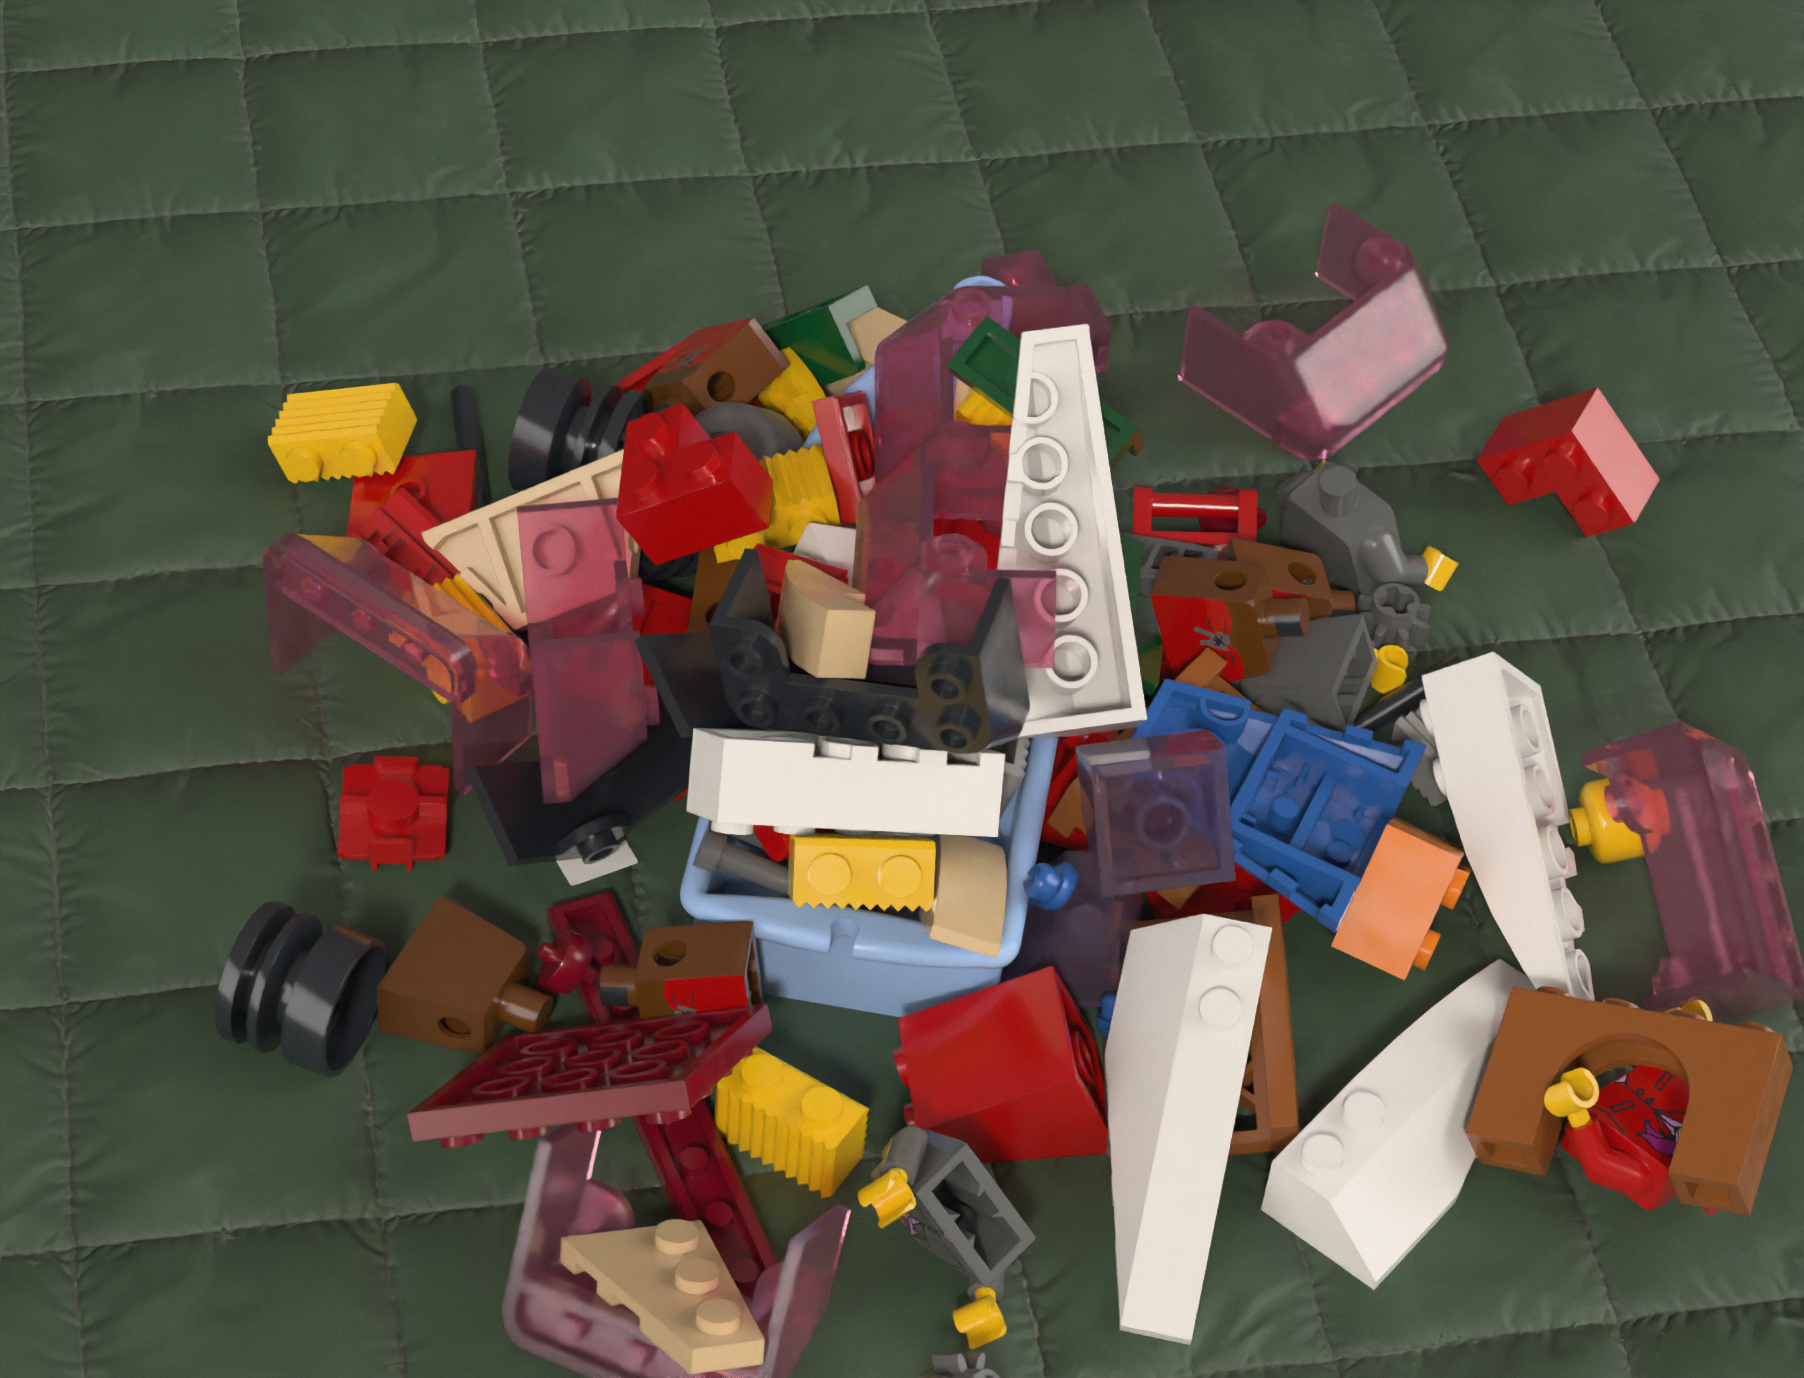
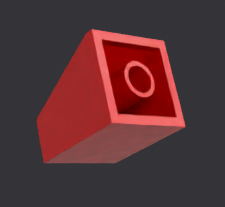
[894,966,1108,1163]

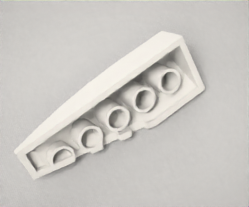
[996,324,1147,738]
[1420,652,1595,1001]
[1104,914,1272,1345]
[1261,958,1537,1290]

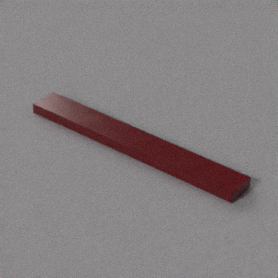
[547,891,803,1345]

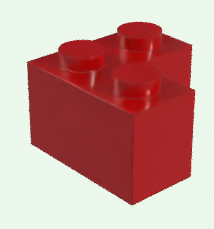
[1477,387,1660,537]
[616,403,773,565]

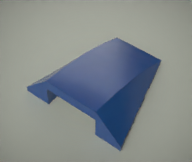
[1113,678,1427,933]

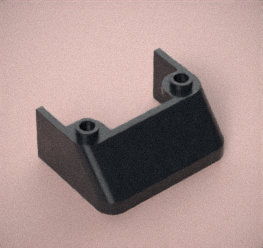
[466,632,762,866]

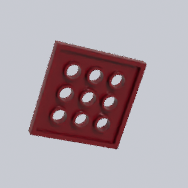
[407,1003,773,1148]

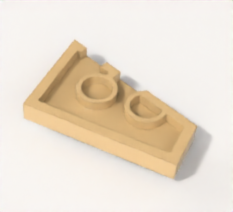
[560,1219,765,1374]

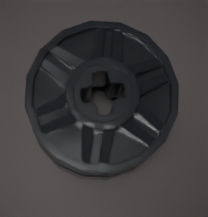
[508,367,652,491]
[214,901,389,1078]

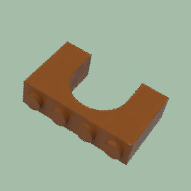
[1465,986,1793,1217]

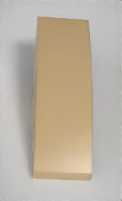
[776,560,876,679]
[918,834,1007,958]

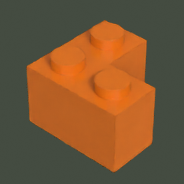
[1331,817,1472,980]

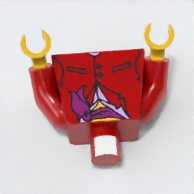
[1544,1000,1719,1215]

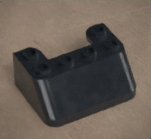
[709,548,1030,754]

